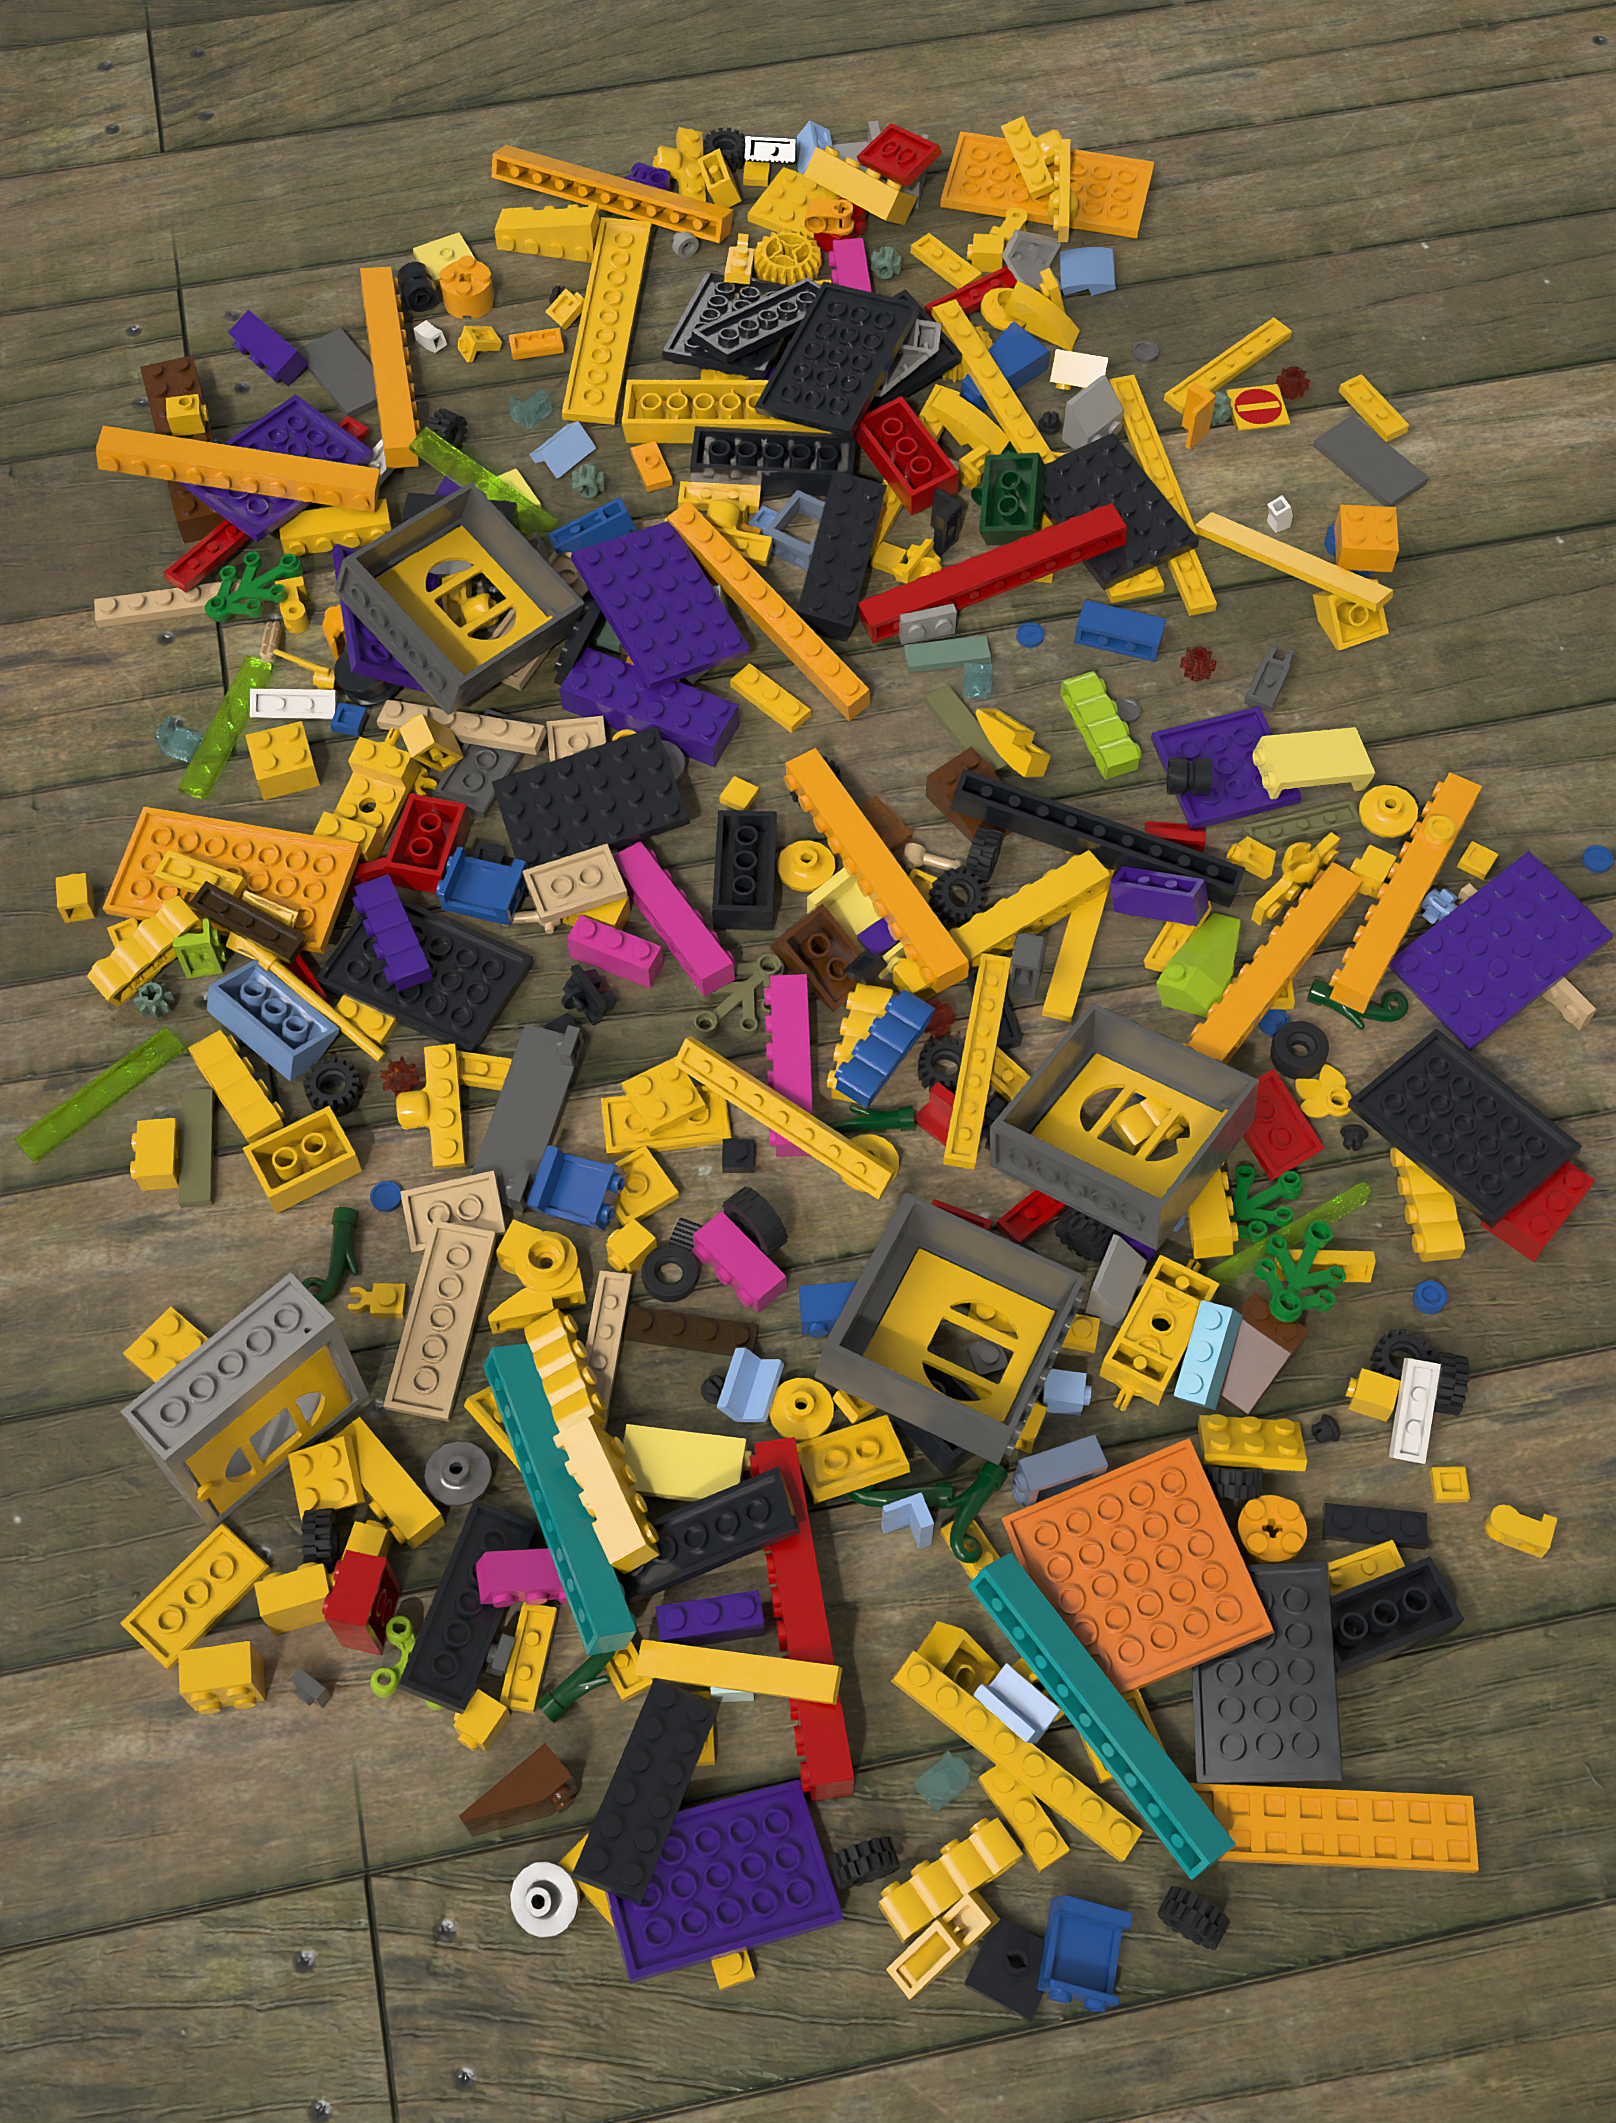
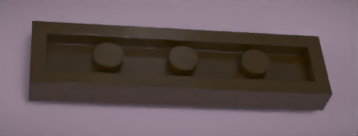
[188,881,308,965]
[624,1305,758,1357]

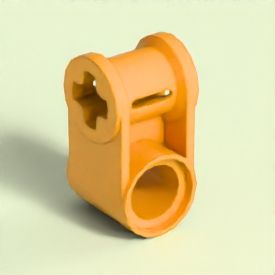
[804,197,854,235]

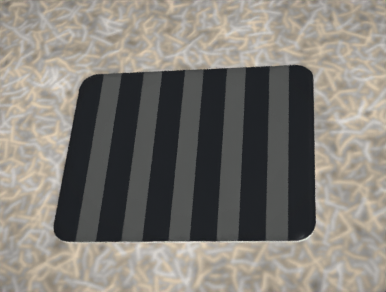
[668,1218,702,1252]

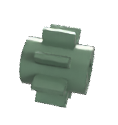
[870,246,902,279]
[1210,391,1233,426]
[572,464,604,498]
[133,980,175,1020]

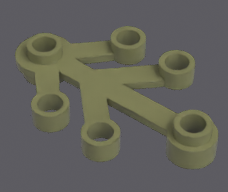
[693,953,784,1038]

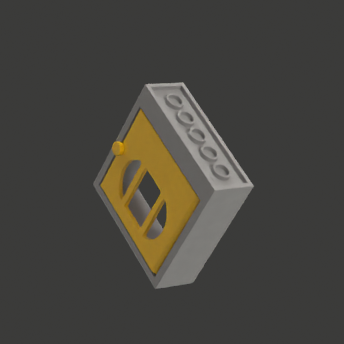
[120,1272,369,1529]

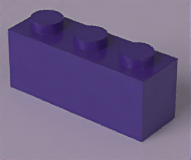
[228,310,309,386]
[1110,866,1209,926]
[655,1590,765,1647]

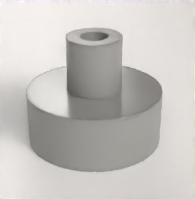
[672,231,699,259]

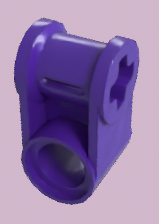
[624,162,671,192]

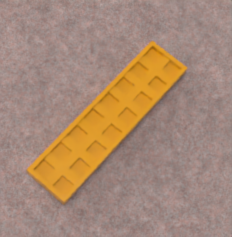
[1189,1783,1479,1873]

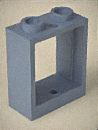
[763,490,824,571]
[1011,1434,1108,1508]

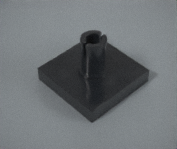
[964,1915,1044,2022]

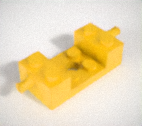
[313,728,420,864]
[1099,1255,1219,1411]

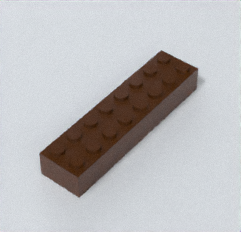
[140,355,226,544]

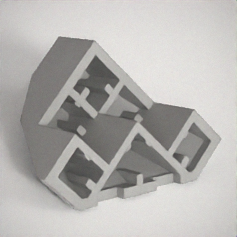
[875,319,941,397]

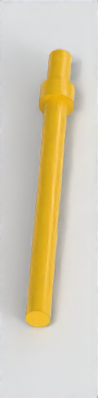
[242,940,386,1063]

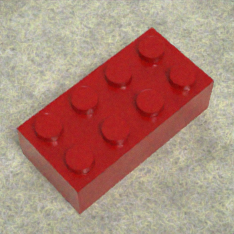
[856,396,958,516]

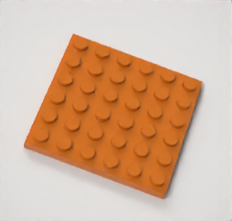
[1002,1438,1275,1696]

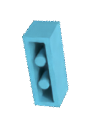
[1173,1300,1243,1410]

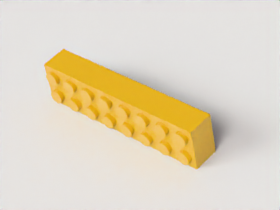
[622,380,830,444]

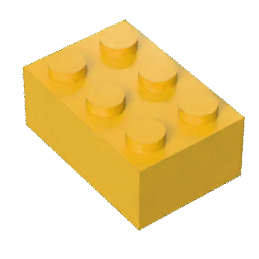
[243,1106,362,1214]

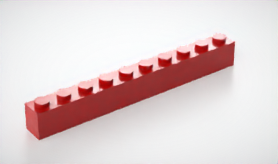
[858,503,1127,644]

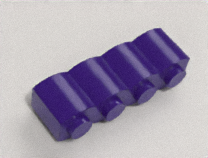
[352,874,433,992]

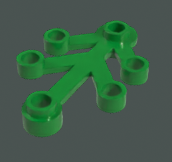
[205,551,304,622]
[1225,1165,1303,1243]
[1254,1220,1346,1323]

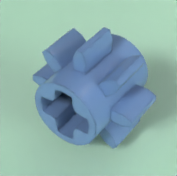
[1421,889,1458,925]

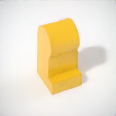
[990,207,1028,252]
[275,576,309,634]
[1484,1504,1558,1558]

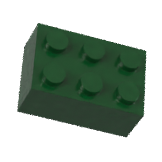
[979,453,1046,545]

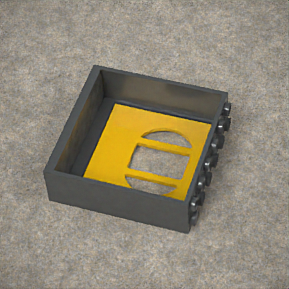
[334,482,585,716]
[990,1003,1259,1251]
[815,1193,1086,1465]

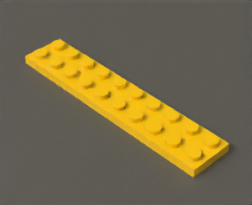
[562,217,652,425]

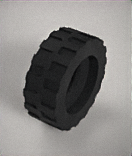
[722,1186,788,1257]

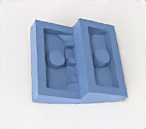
[1060,247,1116,296]

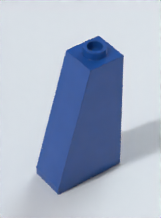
[961,321,1050,412]

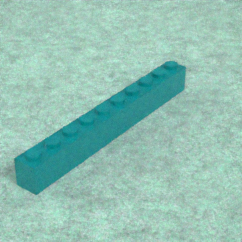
[483,1343,637,1656]
[968,1553,1236,1880]

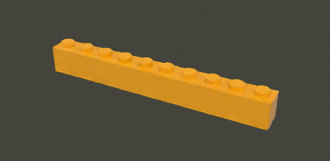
[491,145,733,243]
[360,267,423,468]
[96,426,380,512]
[667,501,871,721]
[784,748,969,993]
[1329,772,1482,1014]
[1182,862,1364,1065]

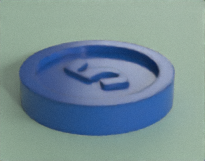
[1016,622,1044,648]
[1582,845,1613,873]
[1258,1009,1290,1037]
[370,1181,402,1212]

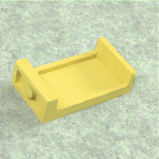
[1252,727,1375,799]
[807,868,906,979]
[623,1424,752,1502]

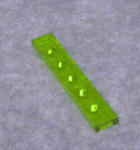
[409,426,557,541]
[177,655,274,800]
[13,1026,186,1164]
[1206,1182,1371,1289]

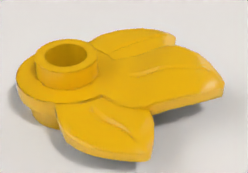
[1295,1064,1352,1118]

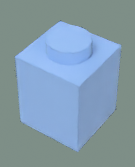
[1042,1369,1091,1416]

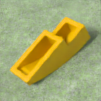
[1004,281,1080,352]
[928,387,1010,455]
[975,708,1051,777]
[488,1268,586,1335]
[886,1890,1000,2000]

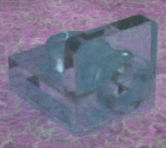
[508,388,552,429]
[962,663,992,699]
[155,716,205,763]
[914,1751,971,1813]

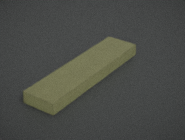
[924,684,1010,775]
[1241,799,1362,849]
[179,1089,215,1208]

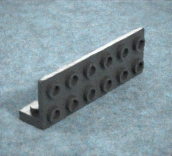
[471,1024,584,1212]

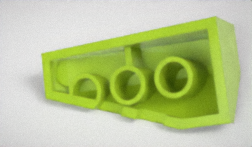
[1156,913,1241,1018]

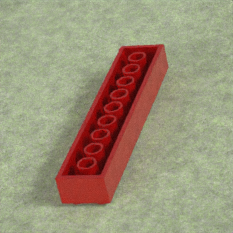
[749,1437,854,1802]

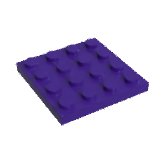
[1151,706,1302,830]

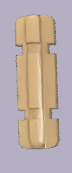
[259,621,282,663]

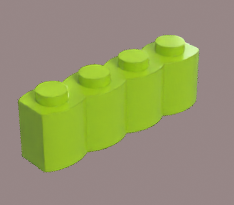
[1060,671,1142,779]

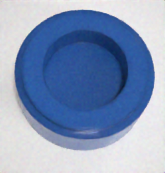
[1413,1280,1448,1315]

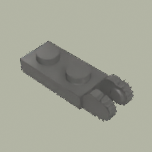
[1244,643,1295,713]

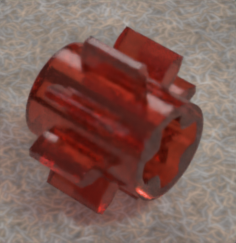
[1275,366,1310,400]
[1180,646,1217,682]
[924,998,954,1038]
[380,1056,419,1097]

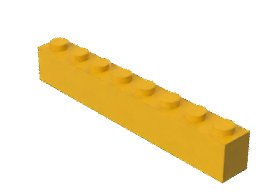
[893,850,1111,1002]

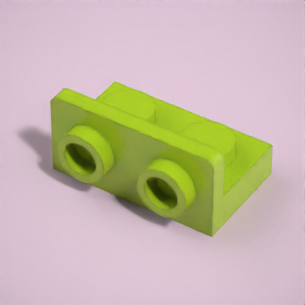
[173,918,227,979]

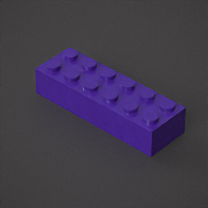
[559,647,739,767]

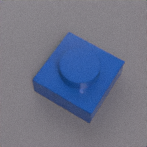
[330,703,368,737]

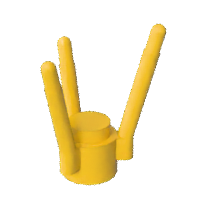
[273,649,339,691]

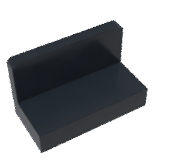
[930,488,962,556]

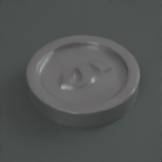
[1132,341,1159,364]
[1115,698,1141,724]

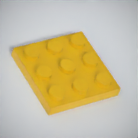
[747,167,847,240]

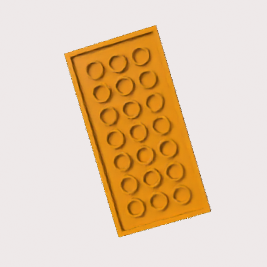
[940,131,1154,239]
[102,807,362,954]

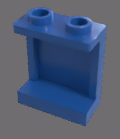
[436,846,527,926]
[526,1145,626,1232]
[1037,1895,1132,2013]

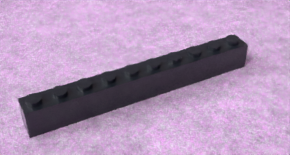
[950,769,1245,908]

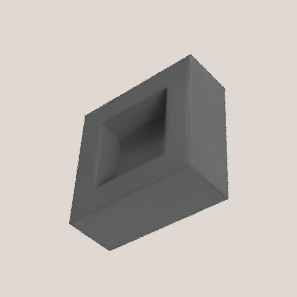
[967,1340,1008,1378]
[484,1634,515,1678]
[290,1668,332,1709]

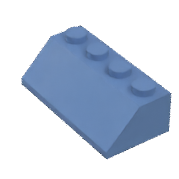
[207,960,339,1081]

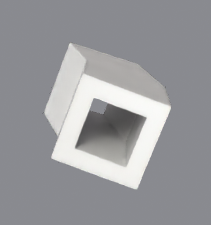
[414,320,447,353]
[1267,495,1293,533]

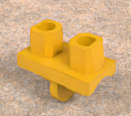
[893,538,942,584]

